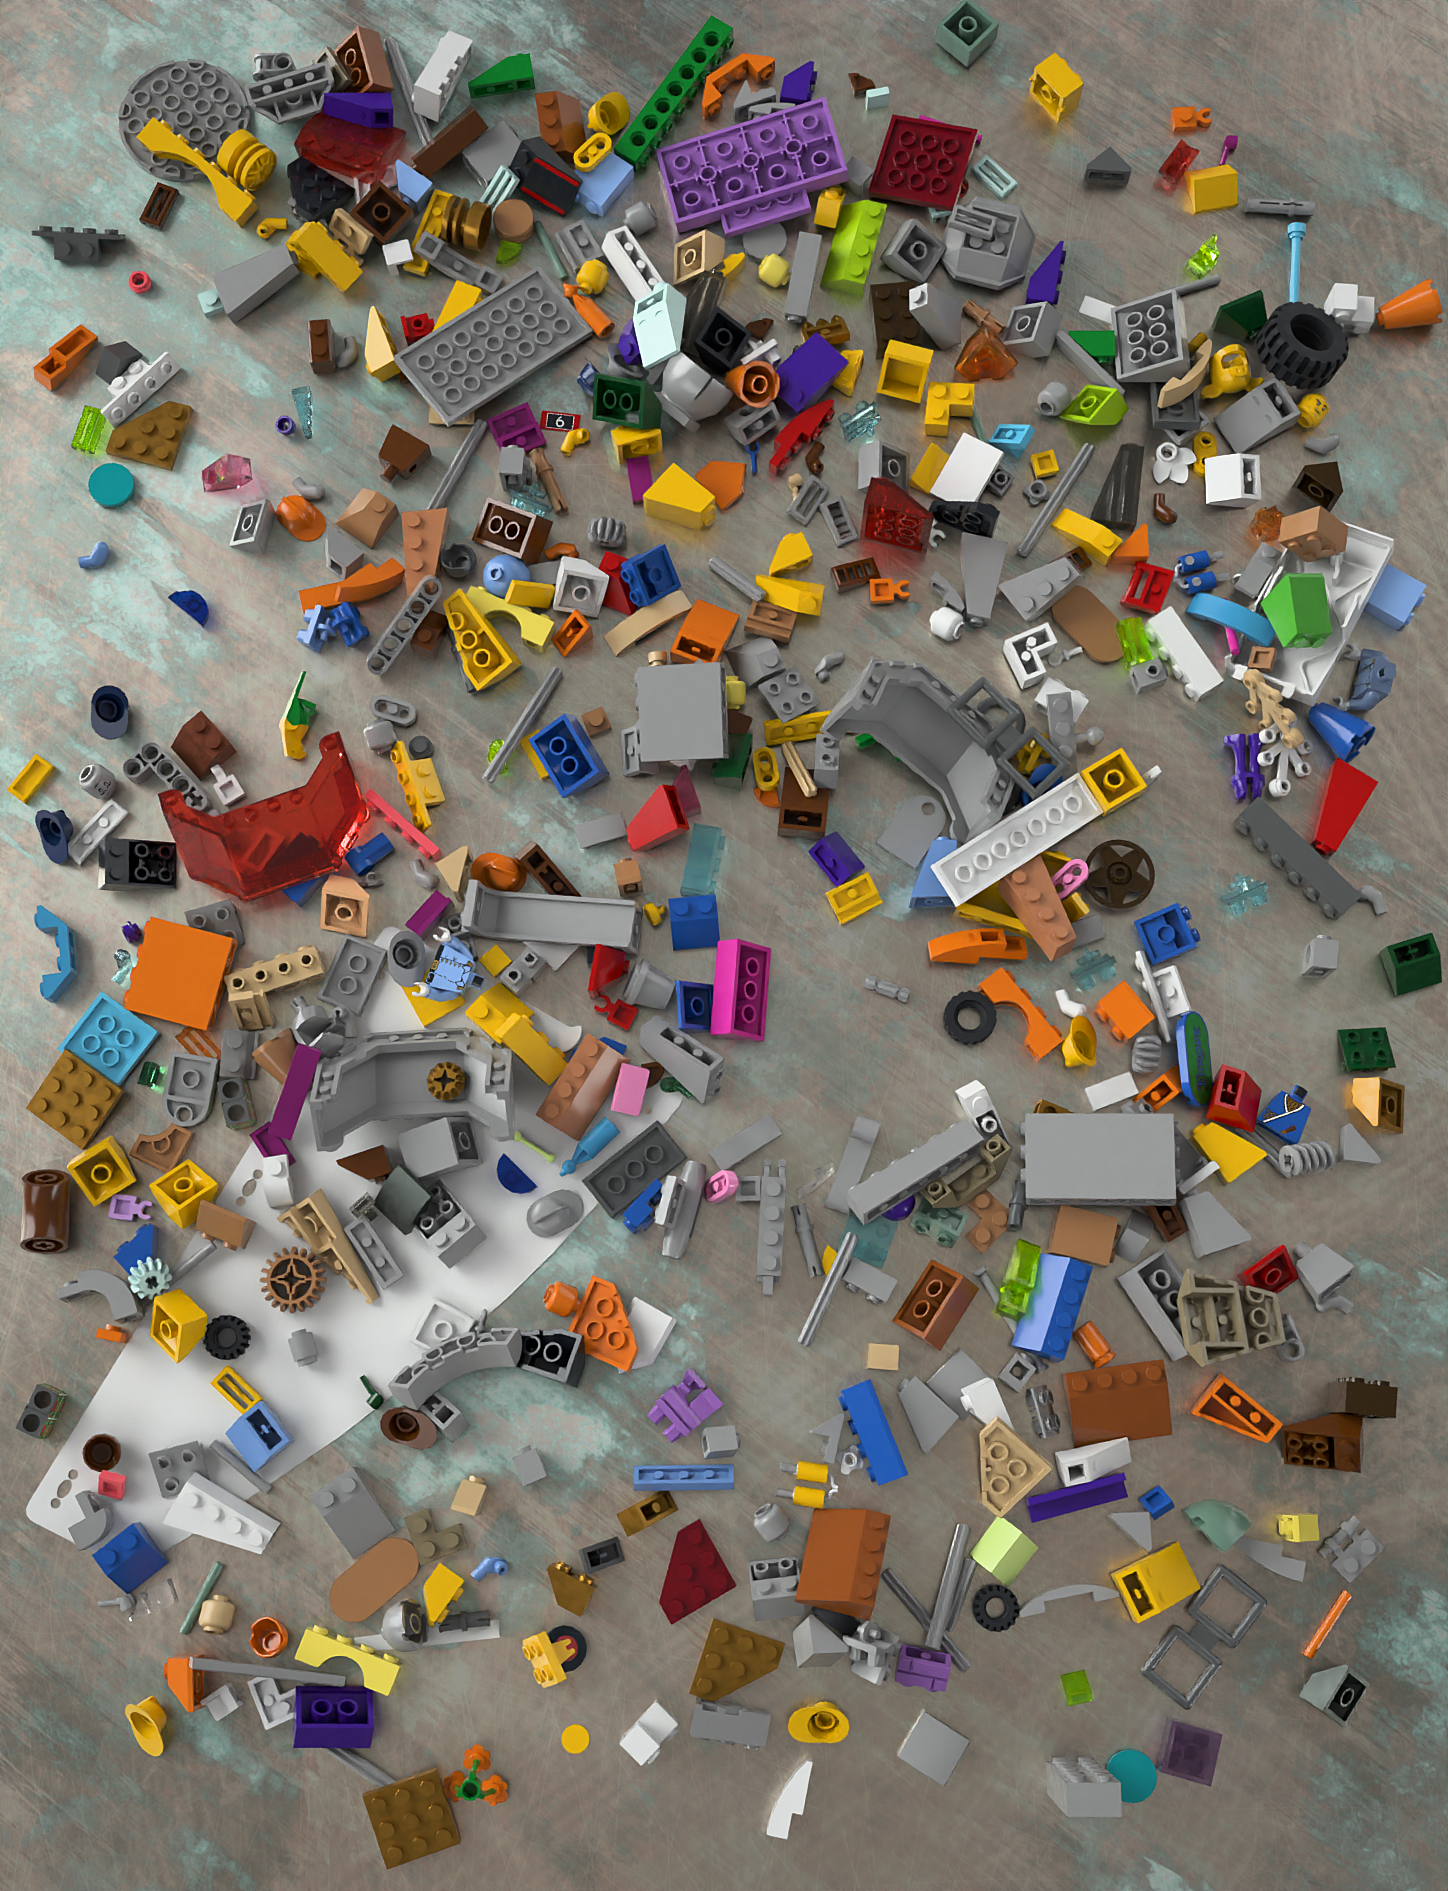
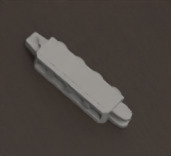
[756,1158,786,1296]

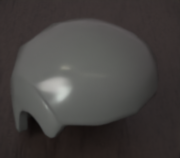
[439,543,477,577]

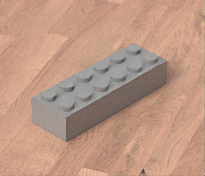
[1046,1757,1122,1817]

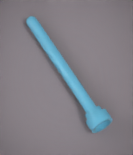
[1288,222,1306,303]

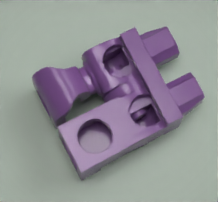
[648,1368,723,1443]

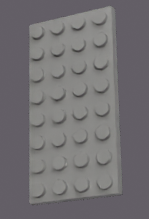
[393,265,593,427]

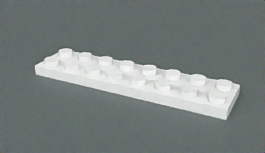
[930,773,1104,907]

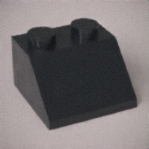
[693,306,752,376]

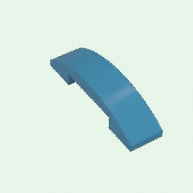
[1185,592,1276,647]

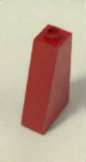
[1310,757,1378,857]

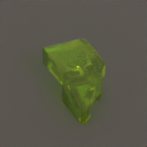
[1184,234,1219,280]

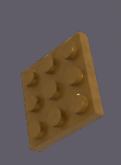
[26,1049,125,1150]
[362,1767,461,1870]

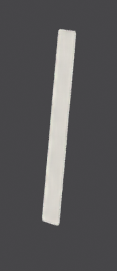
[354,1619,500,1651]

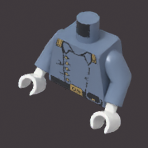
[1332,643,1396,712]

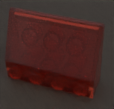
[294,107,406,186]
[860,477,934,555]

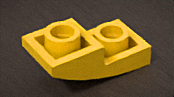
[706,252,745,294]

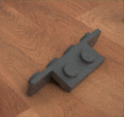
[32,226,125,262]

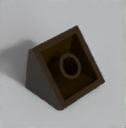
[1292,461,1343,513]

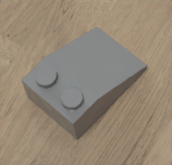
[310,1467,397,1559]

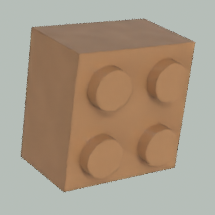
[1278,506,1349,563]

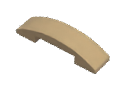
[1157,339,1212,408]
[604,590,693,657]

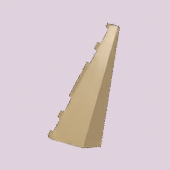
[277,1188,379,1304]

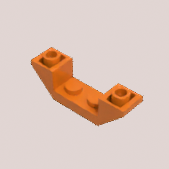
[702,53,775,120]

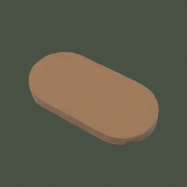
[1051,585,1130,663]
[329,1537,419,1622]

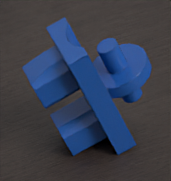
[330,602,370,647]

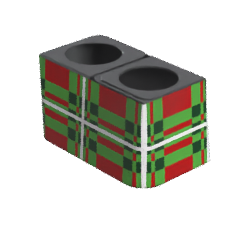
[217,1076,257,1131]
[16,1383,67,1439]

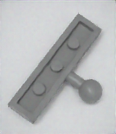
[1046,692,1104,782]

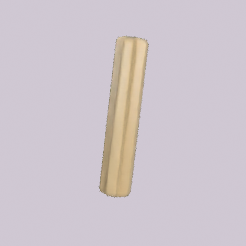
[781,741,817,797]

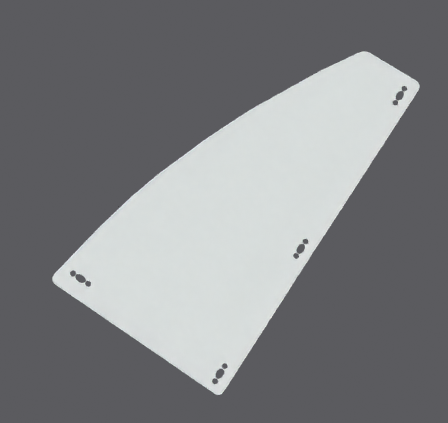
[26,926,682,1553]

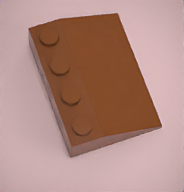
[1061,1359,1172,1448]
[795,1508,891,1620]

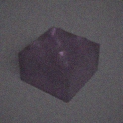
[1155,1717,1223,1787]

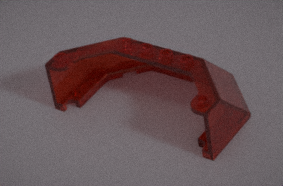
[158,731,370,902]

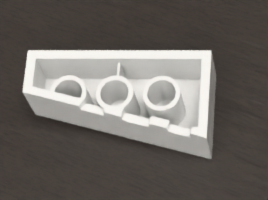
[411,30,473,122]
[163,1472,281,1554]

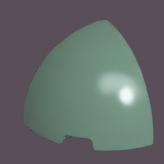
[1181,1499,1253,1553]

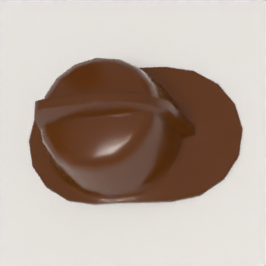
[380,1405,438,1450]

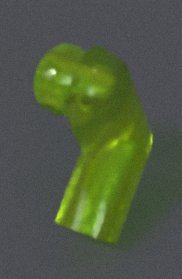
[487,738,508,775]

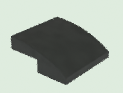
[373,1164,434,1235]

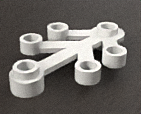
[1257,708,1313,798]

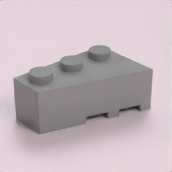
[997,557,1085,623]
[690,1698,771,1750]

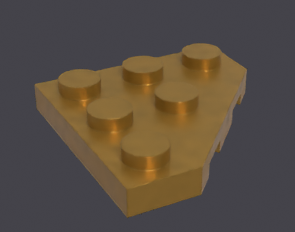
[105,401,193,471]
[689,1618,785,1702]

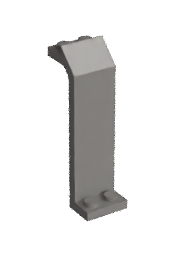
[460,880,644,955]

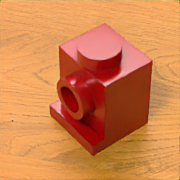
[400,313,435,347]

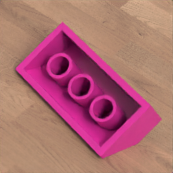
[710,939,771,1042]

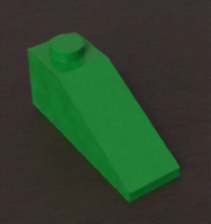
[468,53,535,99]

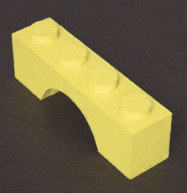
[466,585,556,653]
[294,1625,403,1696]

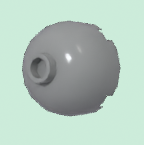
[381,1598,429,1652]

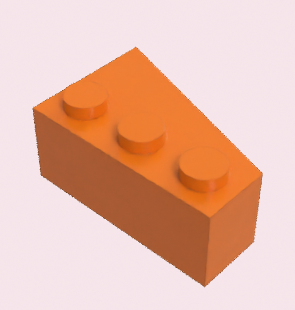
[1190,1372,1283,1444]

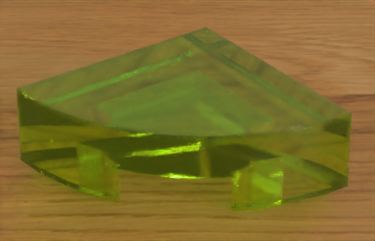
[496,240,523,264]

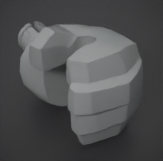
[290,996,344,1060]

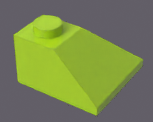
[1060,384,1129,425]

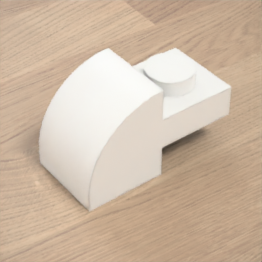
[262,1154,295,1208]

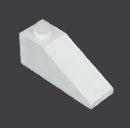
[961,1377,1015,1431]

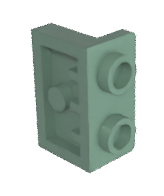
[909,1197,969,1248]

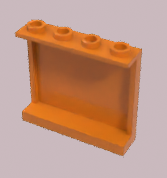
[123,917,238,1032]

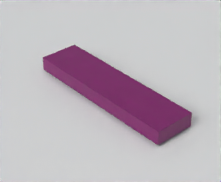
[268,1043,321,1141]

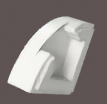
[1141,765,1162,786]
[558,1025,582,1053]

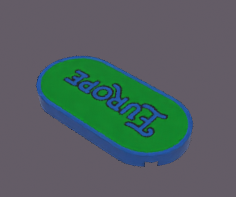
[1176,1011,1213,1108]

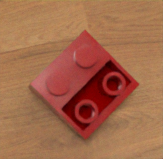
[1206,1064,1262,1133]

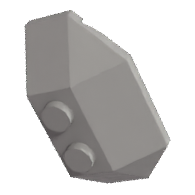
[243,60,335,125]

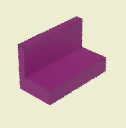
[405,889,455,941]

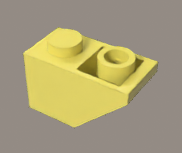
[1279,1514,1319,1542]

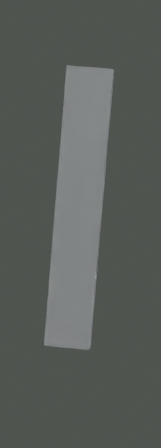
[188,1657,346,1687]

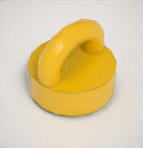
[643,902,667,926]

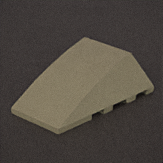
[1177,1268,1286,1367]

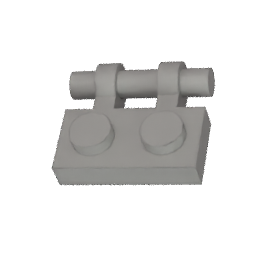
[1318,1516,1385,1583]

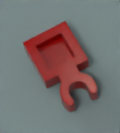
[594,994,639,1032]

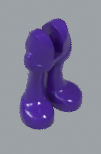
[1223,733,1268,800]

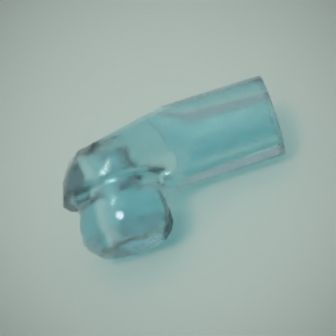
[111,949,133,986]

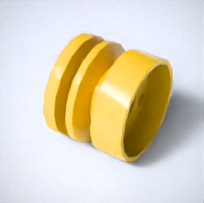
[217,129,277,192]

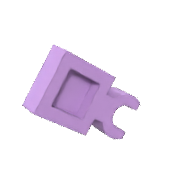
[108,1194,155,1221]

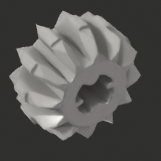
[587,516,627,547]
[1131,1033,1161,1074]

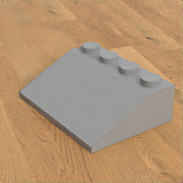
[1111,288,1191,382]

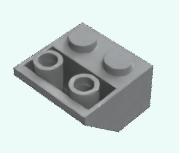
[748,1556,805,1621]
[849,1625,902,1686]

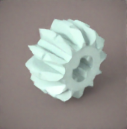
[128,1257,172,1300]

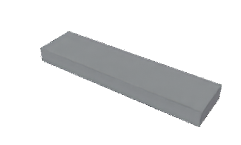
[1054,330,1125,397]

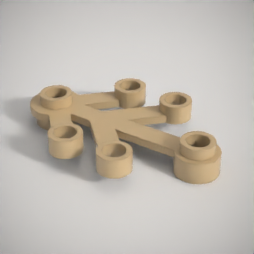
[1243,669,1304,749]

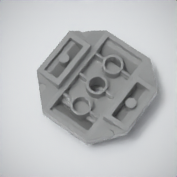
[939,196,1036,290]

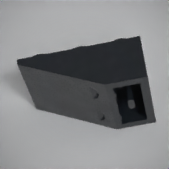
[98,837,176,891]

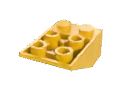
[1111,1541,1201,1623]

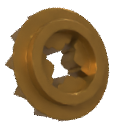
[426,1062,465,1100]

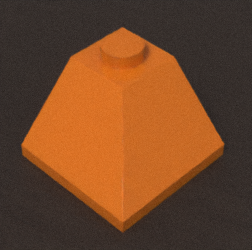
[164,1654,205,1712]

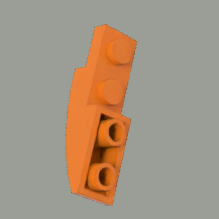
[928,928,1028,964]

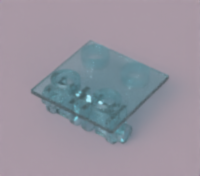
[836,1209,898,1269]

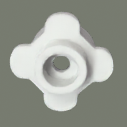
[835,1445,864,1474]

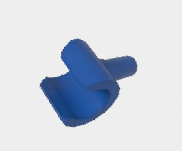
[745,441,760,473]

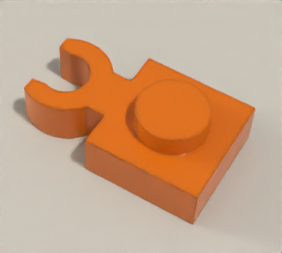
[1171,106,1212,132]
[869,578,910,604]

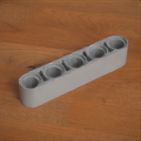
[367,575,442,675]

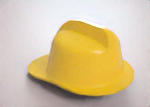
[587,91,630,135]
[1061,1015,1097,1067]
[125,1696,167,1756]
[788,1701,850,1743]

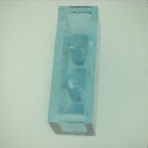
[680,823,726,897]

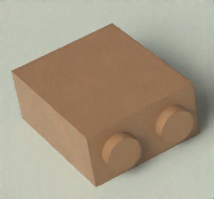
[1048,1205,1121,1268]

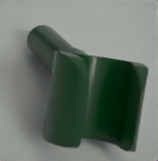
[360,1375,384,1410]

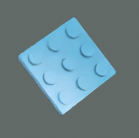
[57,991,160,1086]

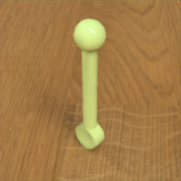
[514,1131,555,1163]

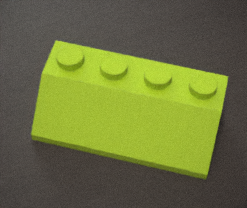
[820,200,887,297]

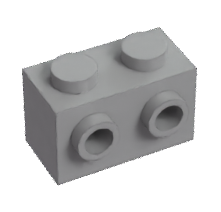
[499,445,532,492]

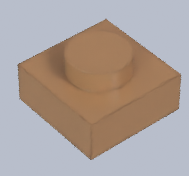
[1247,646,1278,673]
[581,706,612,738]

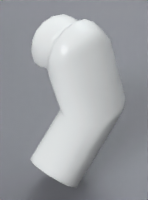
[1055,989,1087,1018]

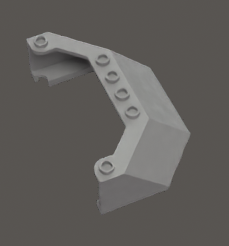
[820,659,1015,846]
[309,1027,515,1152]

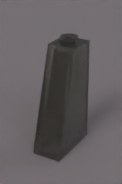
[680,269,728,359]
[1089,443,1144,532]

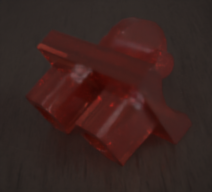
[1158,139,1200,184]

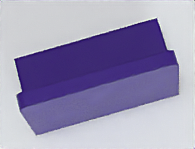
[808,831,865,887]

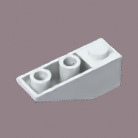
[955,1080,1013,1149]
[1055,1437,1132,1487]

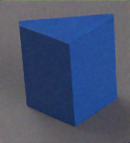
[676,980,714,1034]

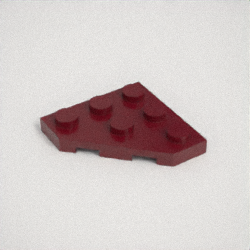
[659,1519,737,1625]

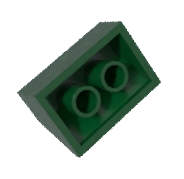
[592,373,662,429]

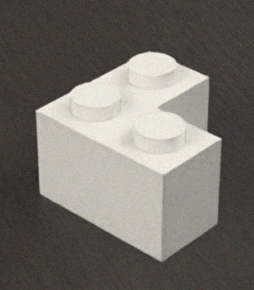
[1324,283,1375,334]
[1003,622,1058,689]
[619,1699,679,1766]

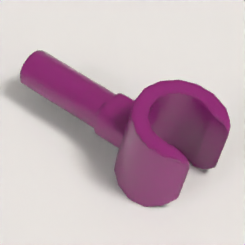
[1219,135,1238,166]

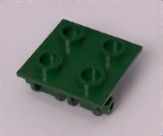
[1337,1027,1396,1073]

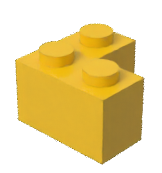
[925,381,975,437]

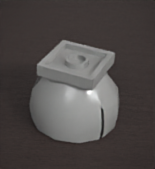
[654,350,734,433]

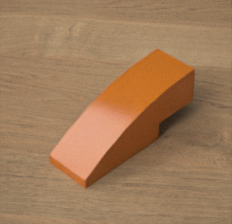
[33,324,98,392]
[334,558,405,602]

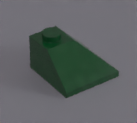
[1211,290,1267,342]

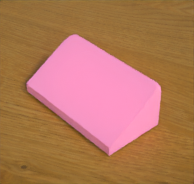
[610,1063,650,1116]

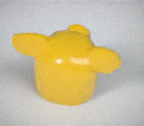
[1200,344,1264,399]

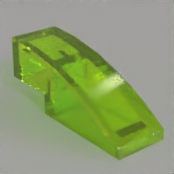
[995,1238,1041,1321]

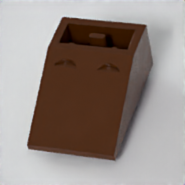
[778,766,830,839]
[1282,1413,1364,1473]

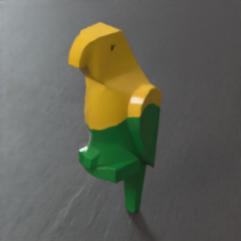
[279,671,317,760]

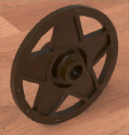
[1084,839,1155,910]

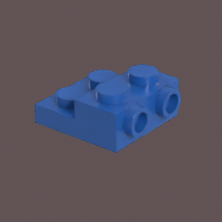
[621,544,681,606]
[1134,902,1201,965]
[622,1179,663,1235]

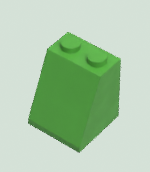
[1260,573,1332,649]

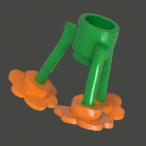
[443,1744,508,1806]

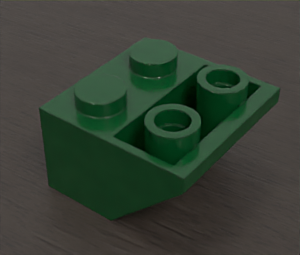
[1379,933,1442,997]

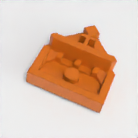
[694,461,747,510]

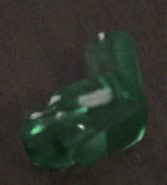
[660,1076,692,1099]

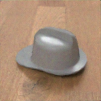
[607,343,644,380]
[387,931,425,987]
[526,1189,583,1237]

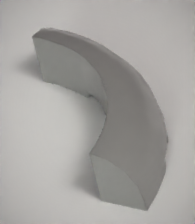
[388,1327,522,1410]

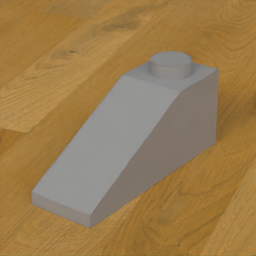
[418,1391,470,1443]

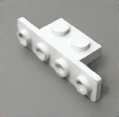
[101,352,180,428]
[1135,950,1192,1043]

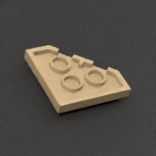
[980,1416,1052,1518]

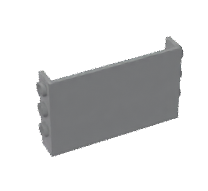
[1020,1113,1180,1206]

